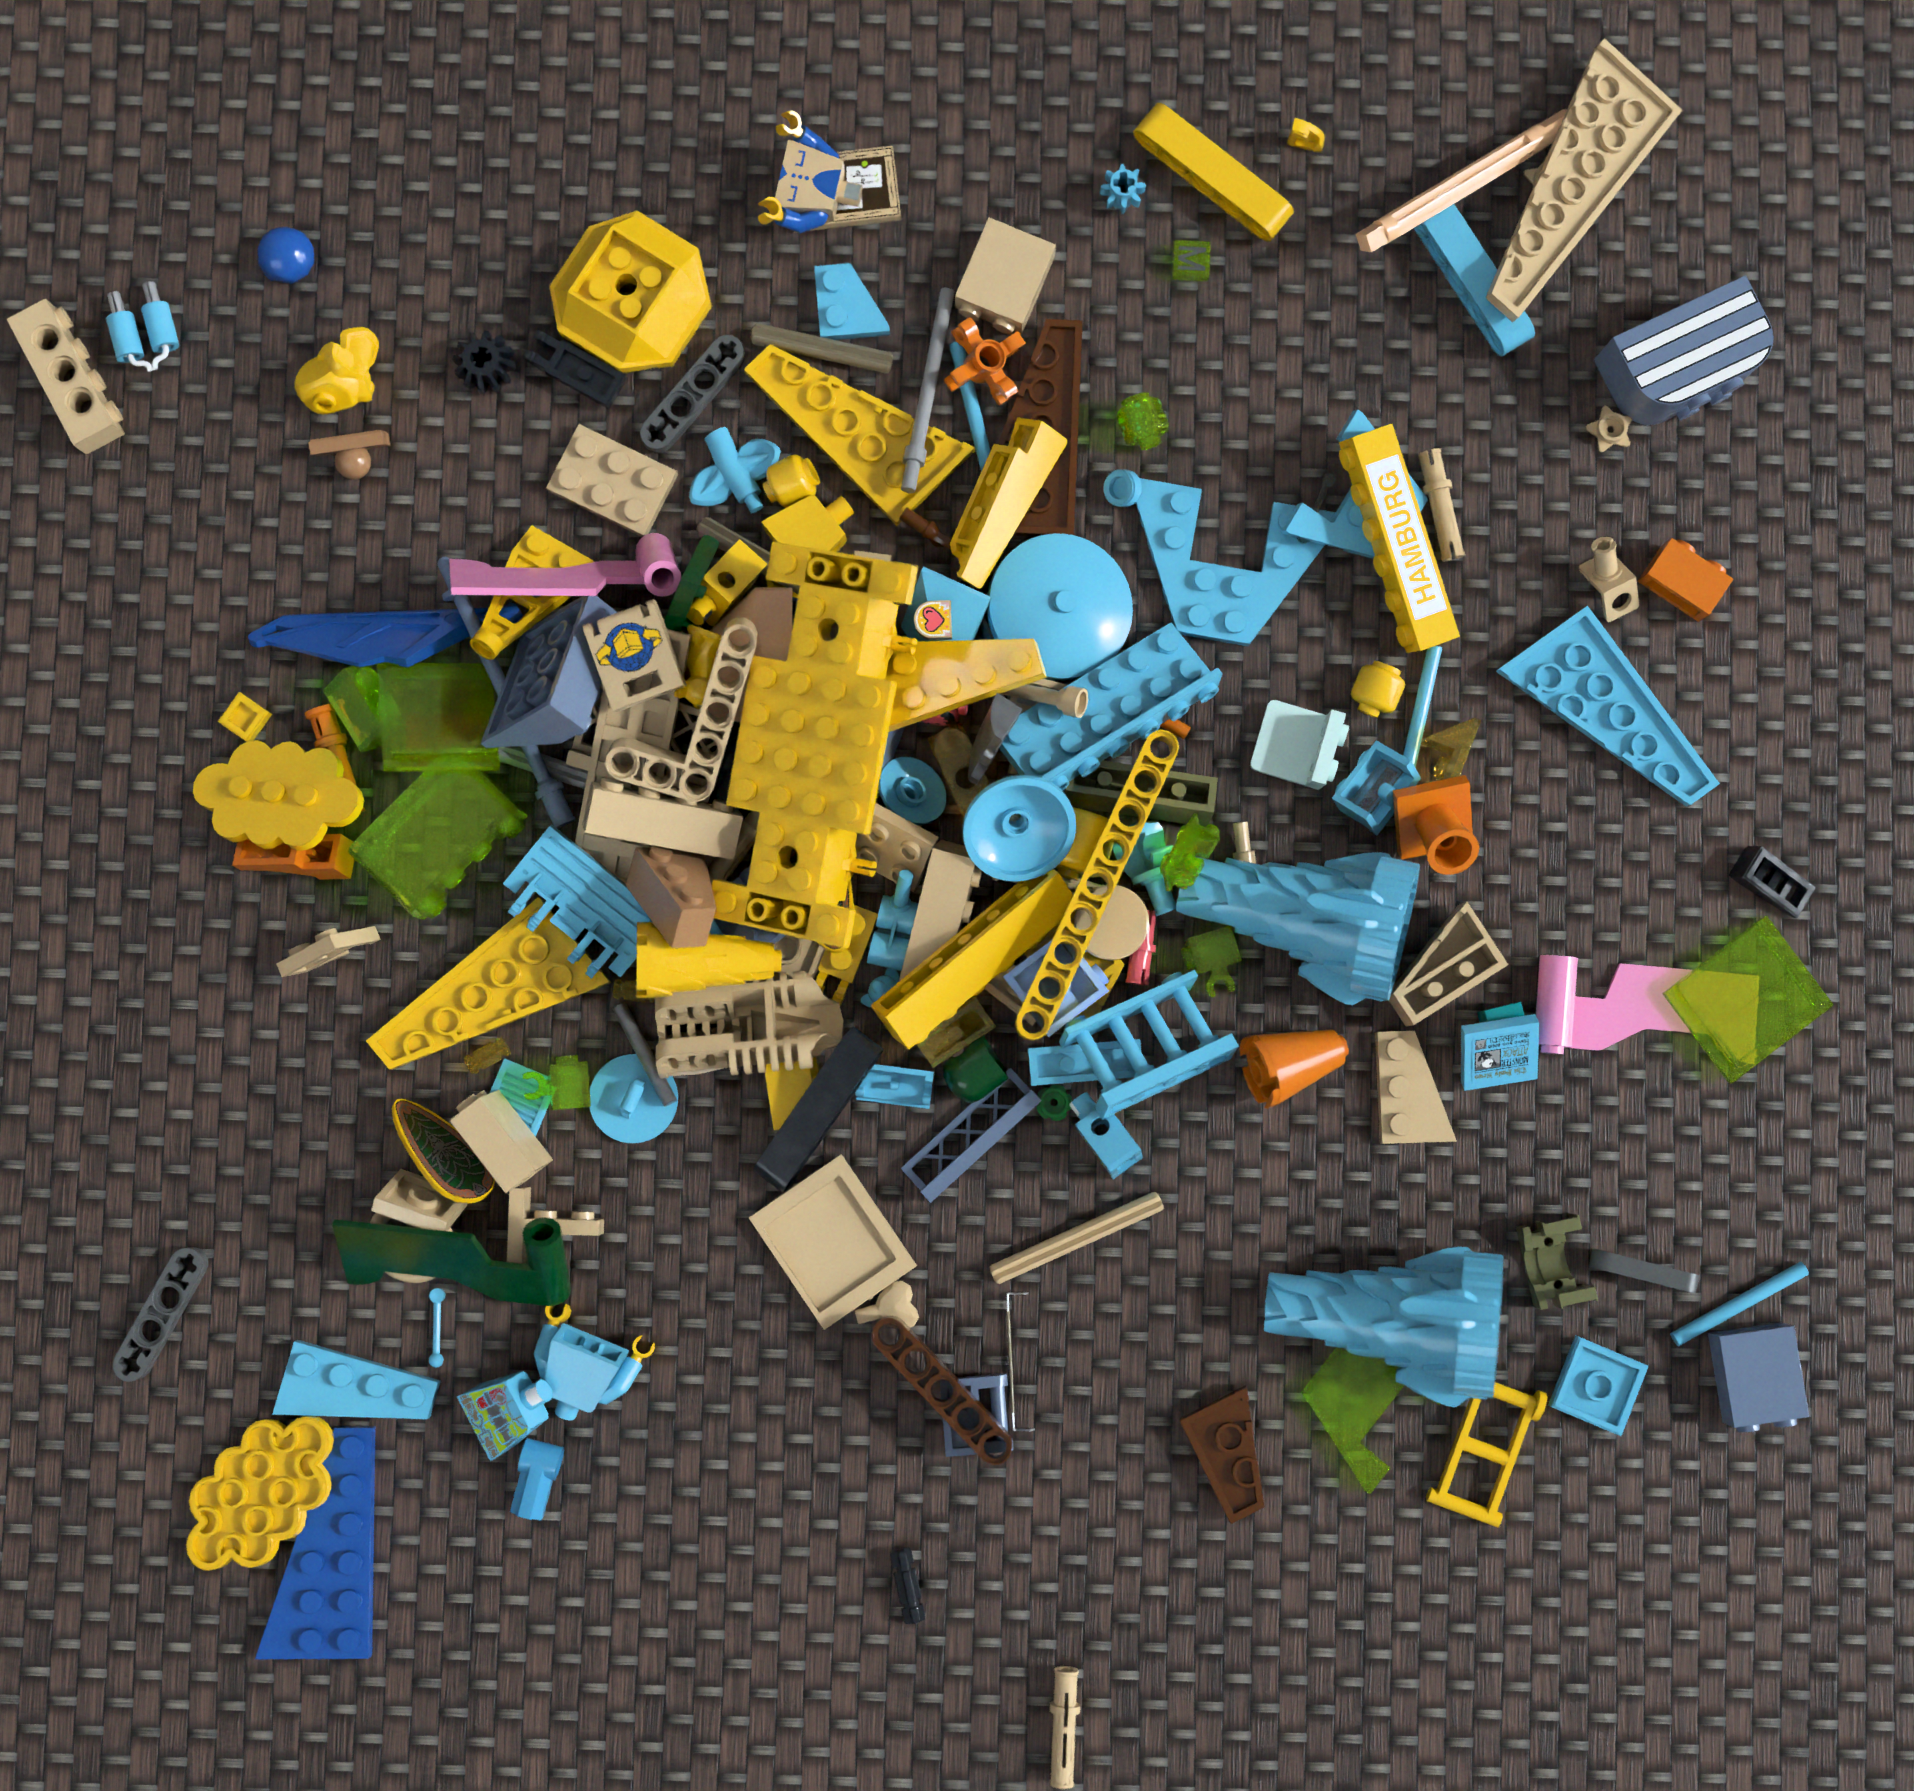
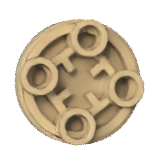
[1074,885,1149,961]

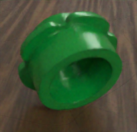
[1037,1084,1073,1121]

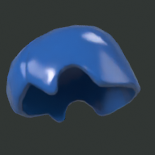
[257,227,314,284]

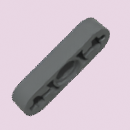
[1589,1248,1700,1294]

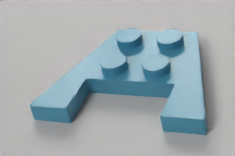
[1281,409,1428,559]

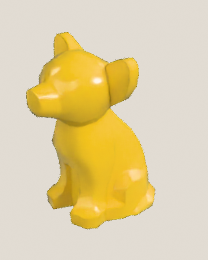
[674,625,722,710]

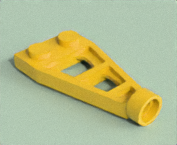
[470,525,594,660]

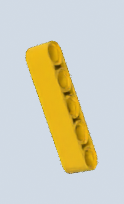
[1133,103,1294,242]

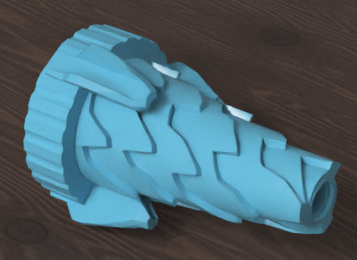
[1176,852,1420,1006]
[1264,1246,1503,1407]

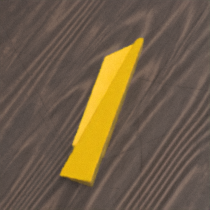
[950,417,1067,589]

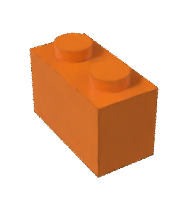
[1637,538,1733,622]

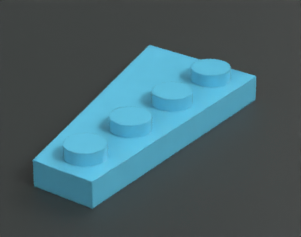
[272,1340,441,1419]

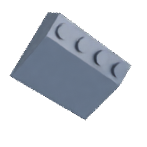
[481,596,618,748]

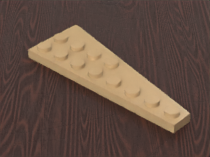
[1485,38,1682,322]

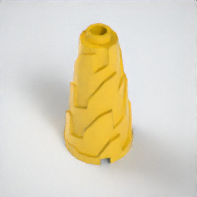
[636,922,782,998]

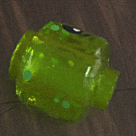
[1116,392,1169,450]

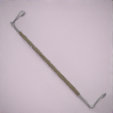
[1006,1292,1035,1431]

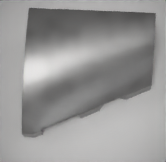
[968,693,1022,785]

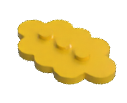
[193,740,364,851]
[186,1416,334,1571]

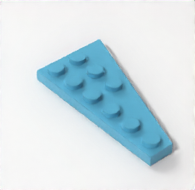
[1496,605,1720,807]

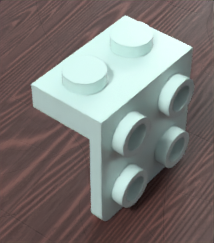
[1250,700,1349,790]

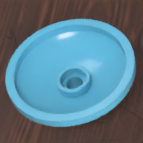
[962,775,1076,881]

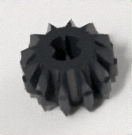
[452,330,516,395]

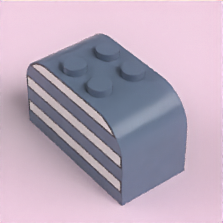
[1594,275,1773,425]

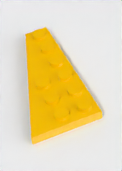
[744,344,975,526]
[884,639,1047,732]

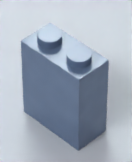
[1708,1322,1809,1432]

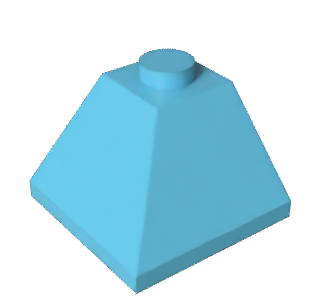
[901,566,991,642]

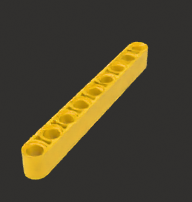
[1015,730,1179,1041]

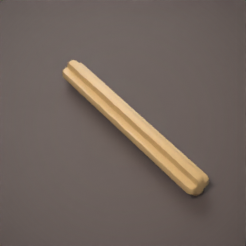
[990,1192,1164,1284]

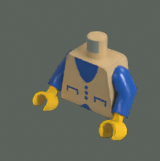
[758,111,862,233]

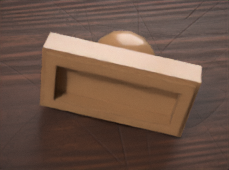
[308,430,391,480]

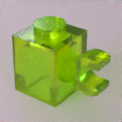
[1181,926,1242,998]
[522,1055,591,1110]

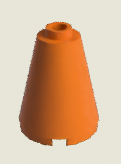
[1239,1029,1349,1109]

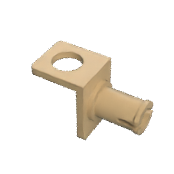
[1579,537,1639,622]

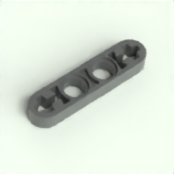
[640,335,745,454]
[113,1247,208,1382]

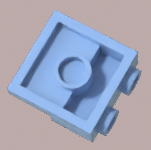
[1003,940,1109,1037]

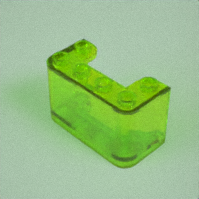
[348,747,529,920]

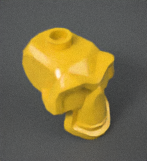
[294,327,379,415]

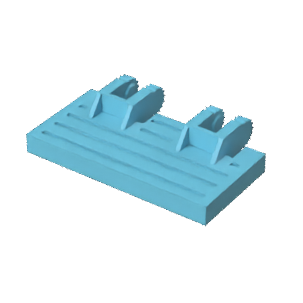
[503,825,652,979]

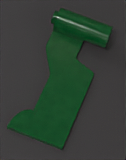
[332,1217,571,1306]

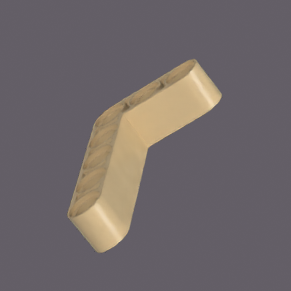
[605,617,758,802]

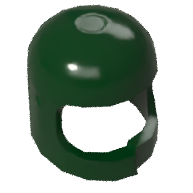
[942,1030,1009,1103]

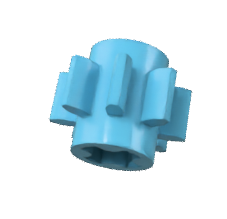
[1100,164,1146,214]

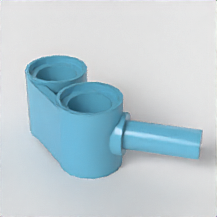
[867,870,919,971]

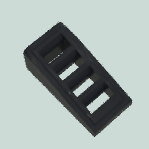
[1729,846,1816,918]

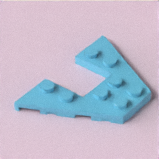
[1136,478,1335,646]

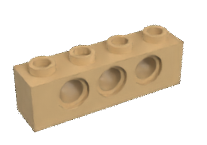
[6,298,125,455]

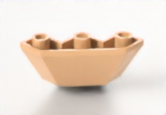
[684,587,792,722]

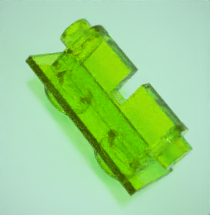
[1160,813,1220,892]

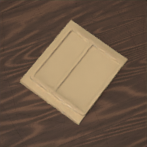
[749,1154,917,1330]

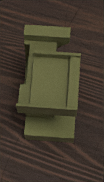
[1516,1213,1598,1310]

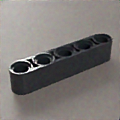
[753,1026,884,1193]

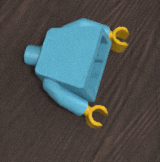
[534,1304,655,1420]

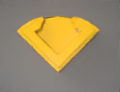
[1287,118,1325,153]

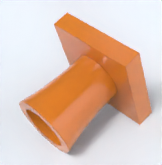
[1392,775,1479,875]

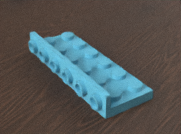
[999,622,1223,791]

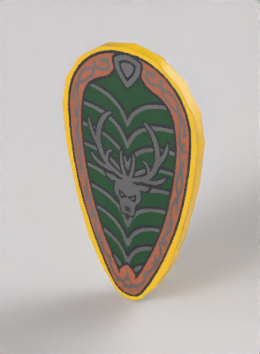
[392,1099,495,1203]

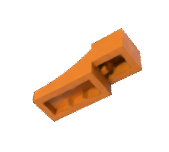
[232,834,358,880]

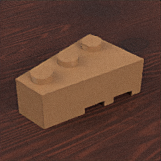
[626,845,716,948]

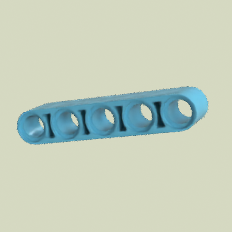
[1414,204,1535,356]

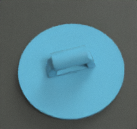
[589,1054,678,1143]

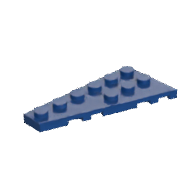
[255,1426,375,1659]

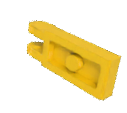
[815,905,878,1007]

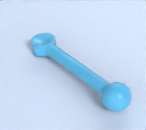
[429,1288,446,1368]

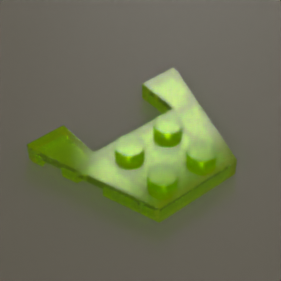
[1301,1347,1441,1494]

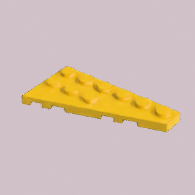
[366,897,612,1070]

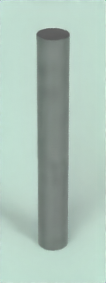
[613,1002,677,1107]

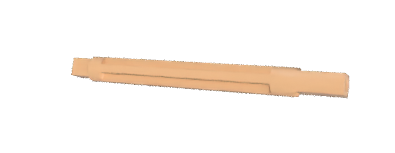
[1356,109,1567,252]

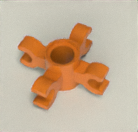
[944,317,1026,406]

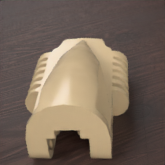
[655,970,844,1079]

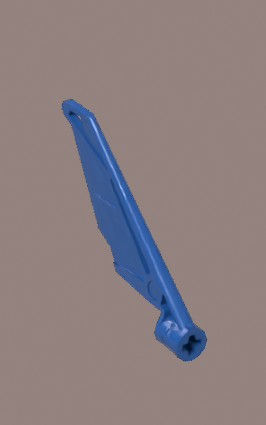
[248,602,524,668]

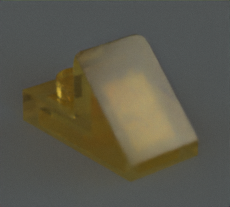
[1421,717,1481,781]
[917,996,996,1068]

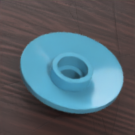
[878,757,946,825]

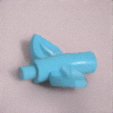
[689,427,781,513]

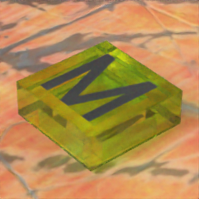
[1172,240,1211,281]

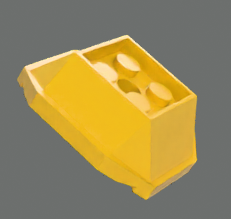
[549,210,712,373]

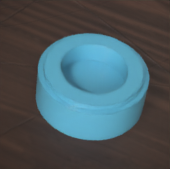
[1104,469,1142,507]

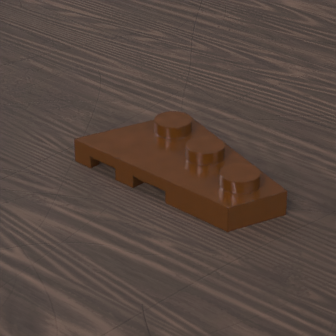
[1179,1385,1265,1524]

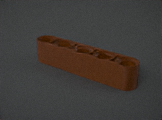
[872,1316,1012,1465]

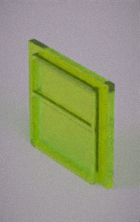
[376,663,500,772]
[1662,915,1833,1084]

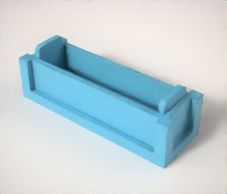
[1027,1039,1141,1086]

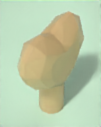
[855,1281,919,1329]

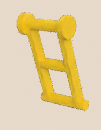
[1426,1382,1547,1528]

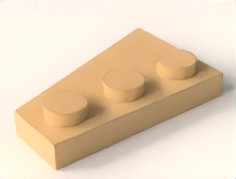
[1375,1031,1457,1144]

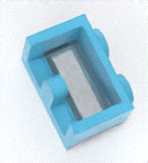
[1332,740,1421,836]

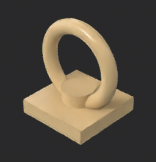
[370,1169,468,1283]

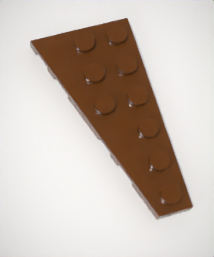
[998,319,1083,537]

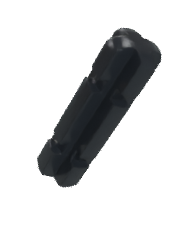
[890,1547,925,1624]

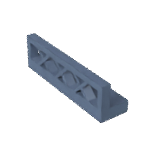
[901,1068,1041,1203]

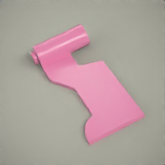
[449,533,682,597]
[1536,955,1759,1064]

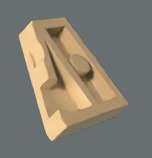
[277,926,381,977]

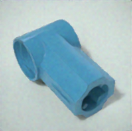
[510,1438,564,1520]

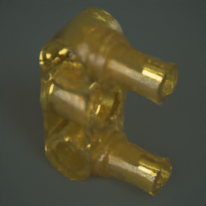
[927,722,990,820]

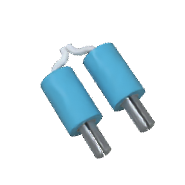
[106,281,180,371]

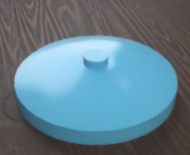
[986,533,1133,681]

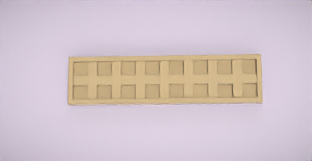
[575,629,692,884]

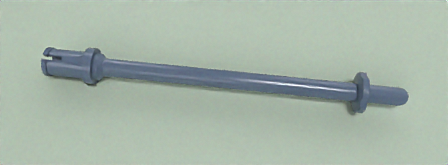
[437,556,576,829]

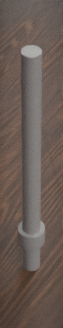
[901,288,955,493]

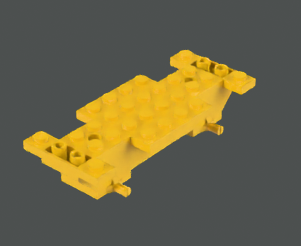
[712,541,918,948]

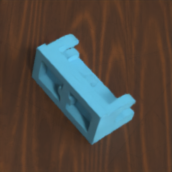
[855,1064,934,1109]

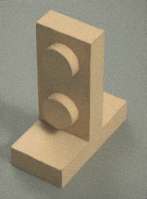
[507,1187,604,1264]

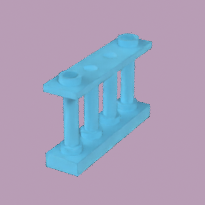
[1059,970,1239,1119]

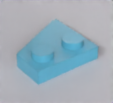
[814,263,890,340]

